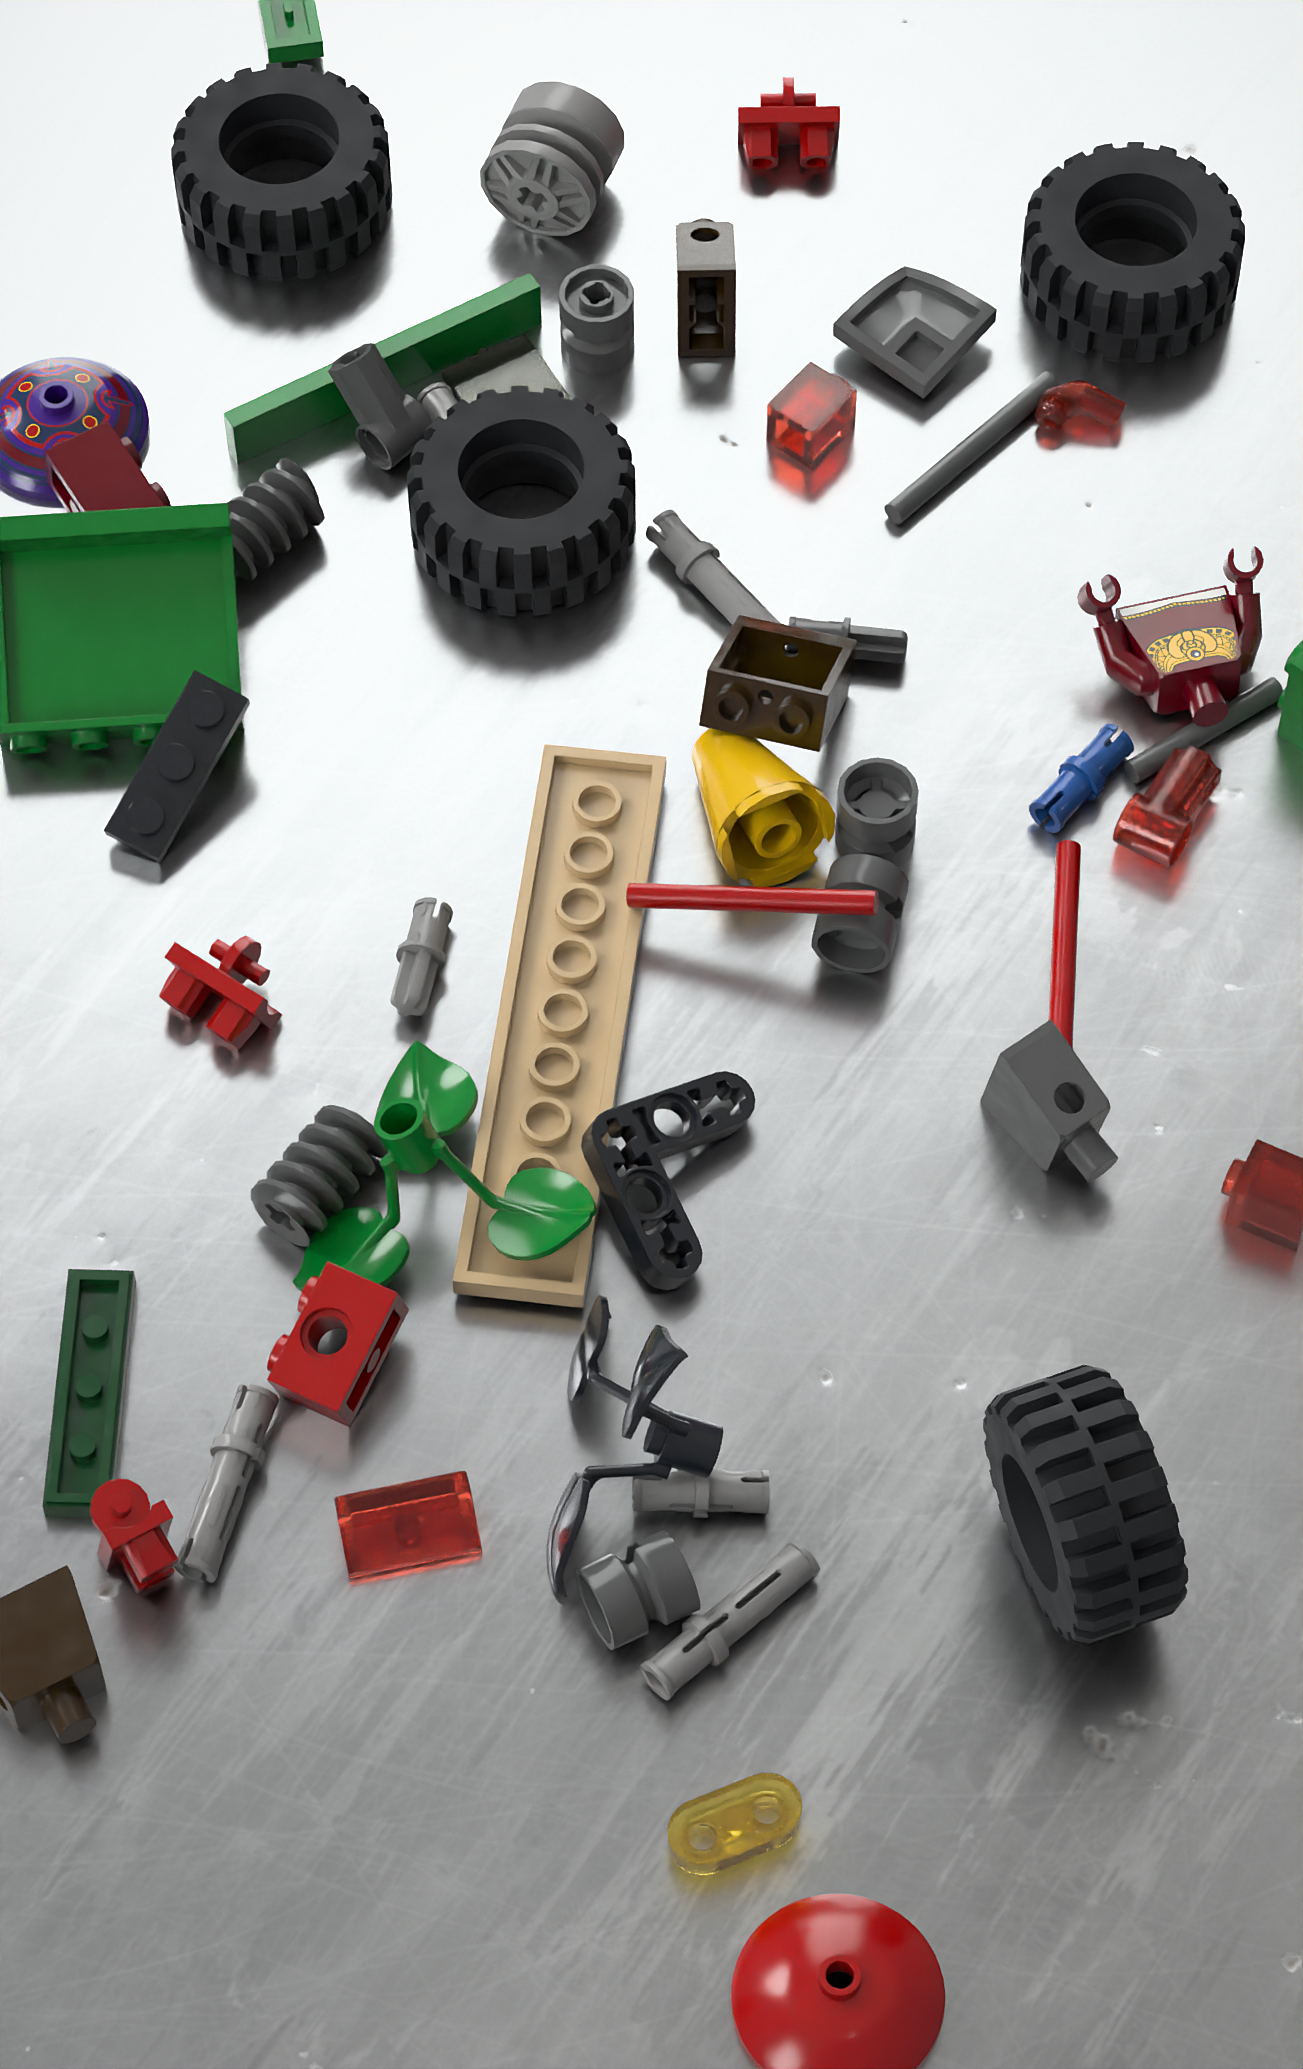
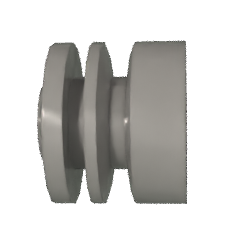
[480,81,625,236]

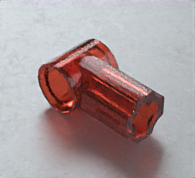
[1113,746,1222,869]

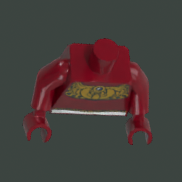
[1077,546,1264,727]

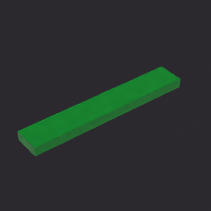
[223,273,542,465]

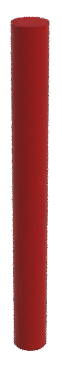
[1048,840,1081,1049]
[626,883,879,916]

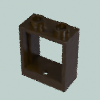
[699,615,857,752]

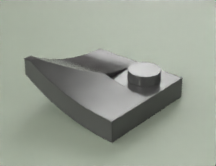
[833,266,997,399]

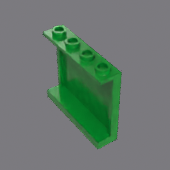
[0,502,245,754]

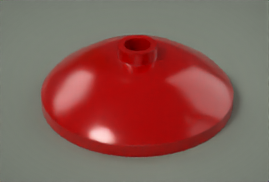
[731,1894,945,2069]

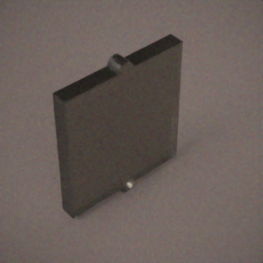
[442,334,572,404]

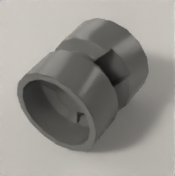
[559,264,635,375]
[835,757,919,867]
[811,854,909,973]
[575,1530,700,1650]

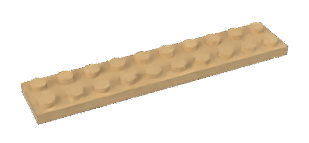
[452,744,666,1308]

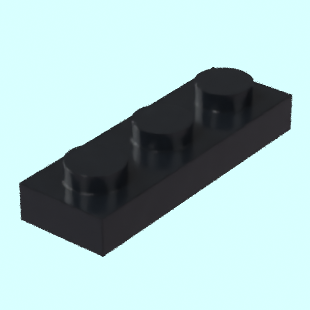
[104,670,250,863]

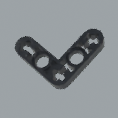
[581,1071,756,1290]

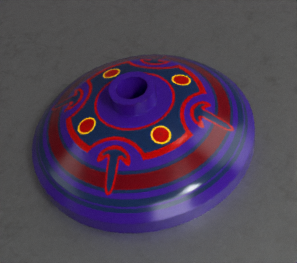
[0,356,150,501]

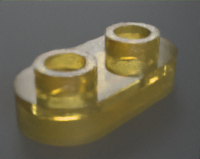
[667,1772,802,1875]

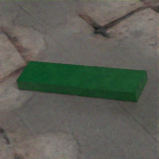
[42,1269,136,1518]

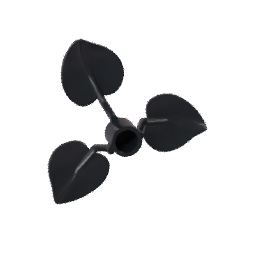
[546,1295,723,1597]

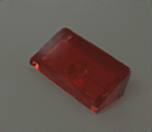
[334,1471,482,1578]

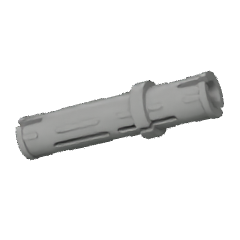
[645,509,785,625]
[174,1384,279,1583]
[640,1540,820,1700]

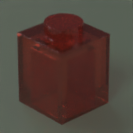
[766,361,857,470]
[1221,1139,1303,1252]

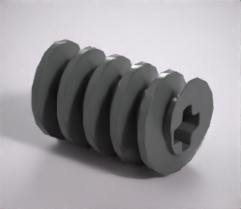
[228,458,325,582]
[251,1105,388,1247]

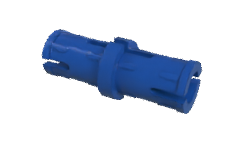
[1029,723,1134,833]

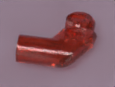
[1035,380,1126,431]

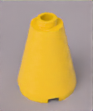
[691,728,835,887]

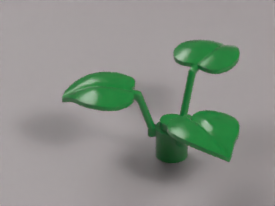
[292,1040,596,1292]

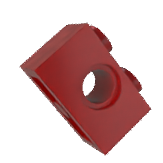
[267,1261,409,1427]

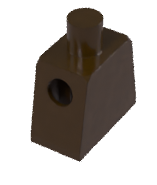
[675,218,736,357]
[0,1565,106,1743]

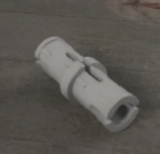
[632,1470,770,1518]

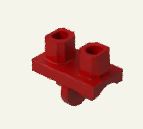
[737,76,840,169]
[159,935,282,1049]
[90,1478,179,1595]

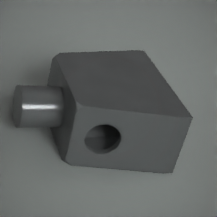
[980,1019,1118,1182]

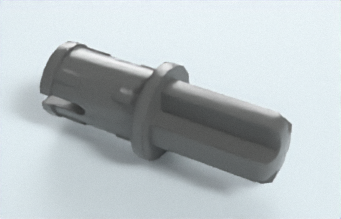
[786,616,908,663]

